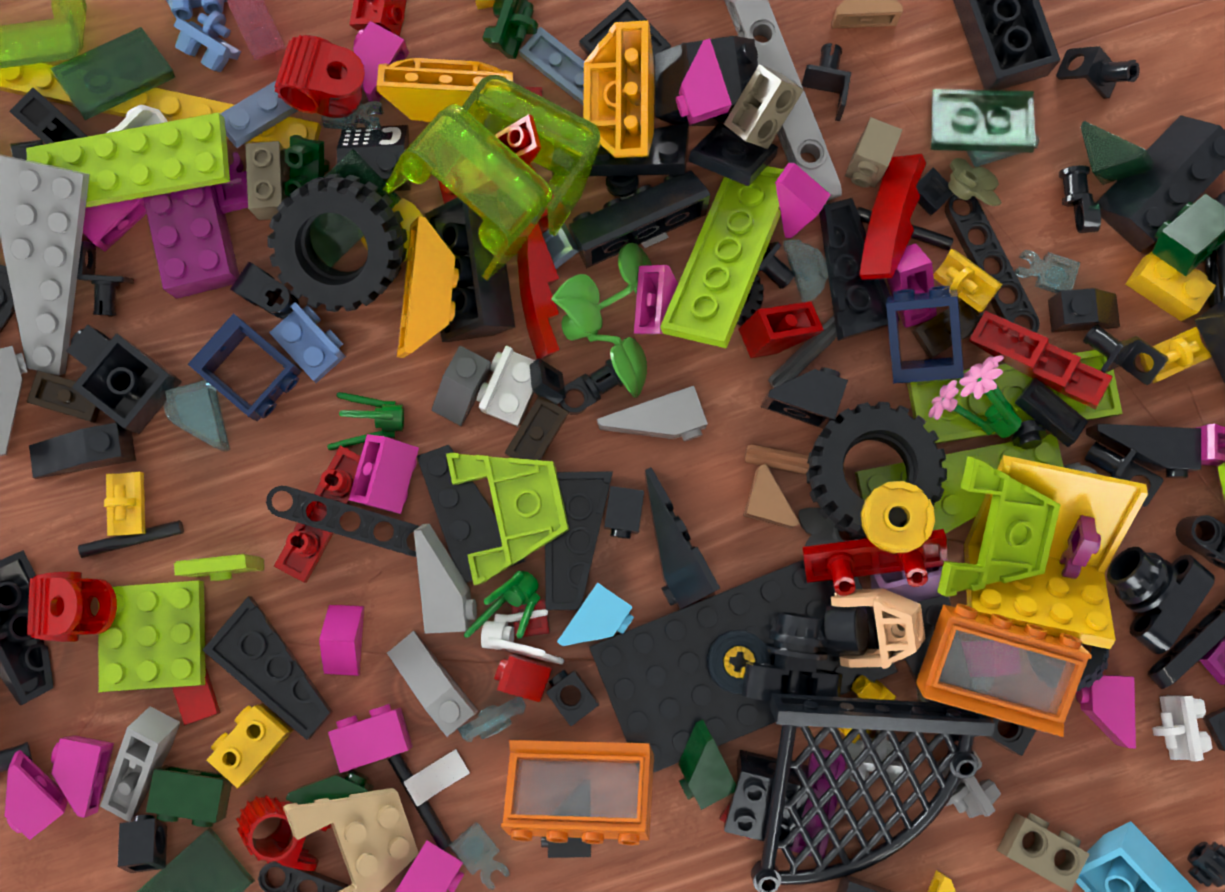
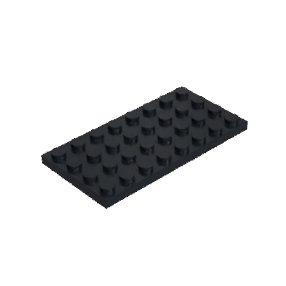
[589,559,898,773]

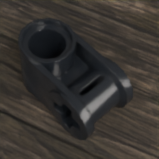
[230,262,299,319]
[1176,515,1225,570]

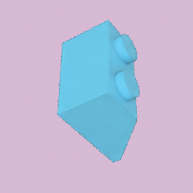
[557,583,634,646]

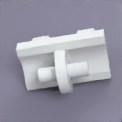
[1152,695,1212,762]

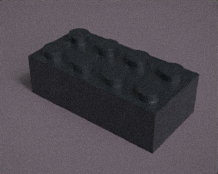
[953,0,1060,94]

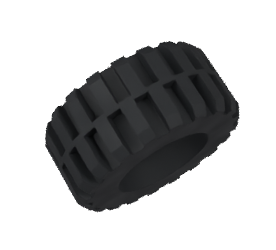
[268,174,407,312]
[806,402,947,539]

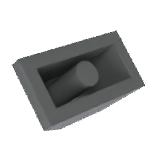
[431,346,492,427]

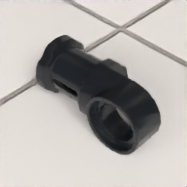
[1059,165,1101,233]
[559,359,624,415]

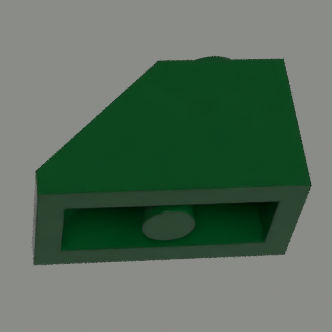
[678,719,736,810]
[286,770,374,805]

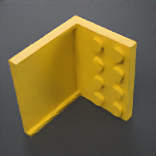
[964,455,1148,649]

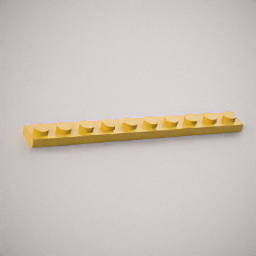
[0,55,321,150]

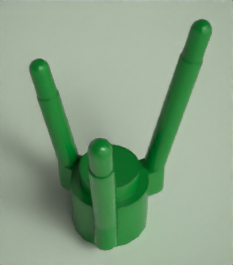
[327,392,404,450]
[464,570,540,638]

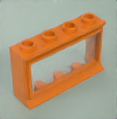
[916,603,1092,738]
[501,740,654,846]

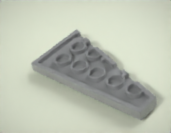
[0,154,90,376]

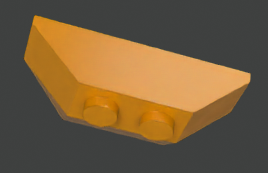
[583,20,654,158]
[377,58,513,124]
[397,216,459,358]

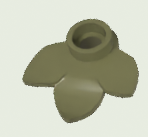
[948,158,1002,206]

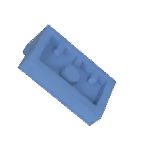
[269,302,346,383]

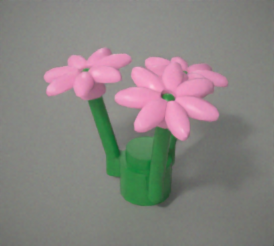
[928,356,1022,438]

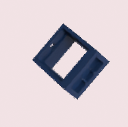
[886,286,964,384]
[188,313,302,422]

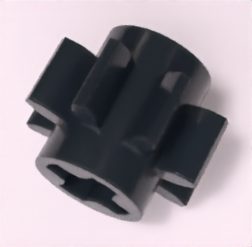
[1187,842,1225,887]

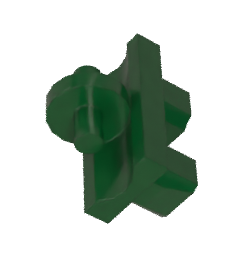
[482,0,539,59]
[285,135,330,196]

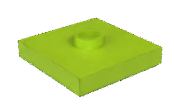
[174,554,264,581]

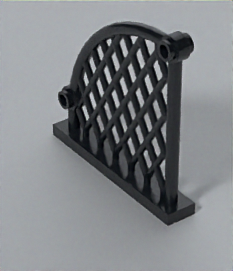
[751,693,995,892]

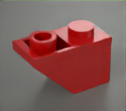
[494,653,553,702]

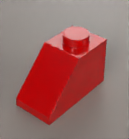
[738,301,824,358]

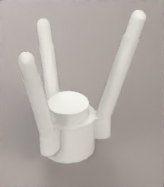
[481,609,564,665]

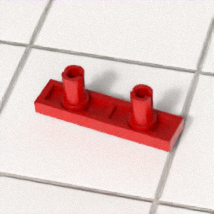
[273,445,361,583]
[802,529,948,596]

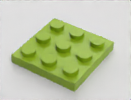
[98,580,206,692]

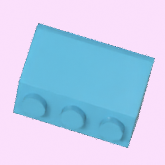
[1076,821,1198,892]

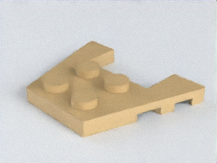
[283,788,419,892]

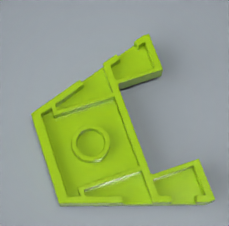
[446,453,570,586]
[937,456,1061,597]

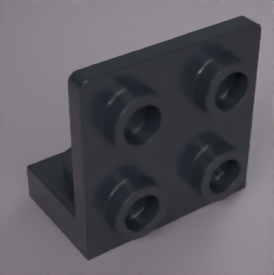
[724,750,809,847]

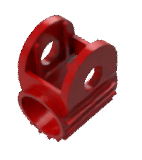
[274,35,365,118]
[27,571,117,642]
[236,795,331,871]

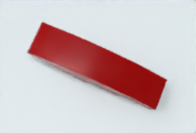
[859,154,926,280]
[517,215,560,359]
[969,311,1113,410]

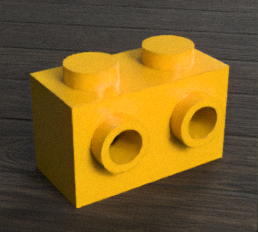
[1125,252,1216,321]
[207,704,294,788]

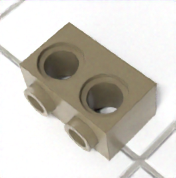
[724,64,804,149]
[845,117,903,188]
[245,141,290,220]
[997,813,1090,892]

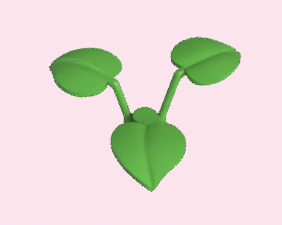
[551,243,652,398]

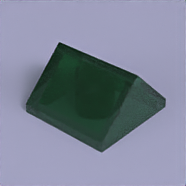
[1080,121,1154,185]

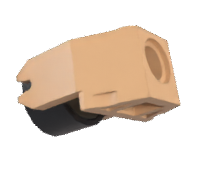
[824,588,926,669]

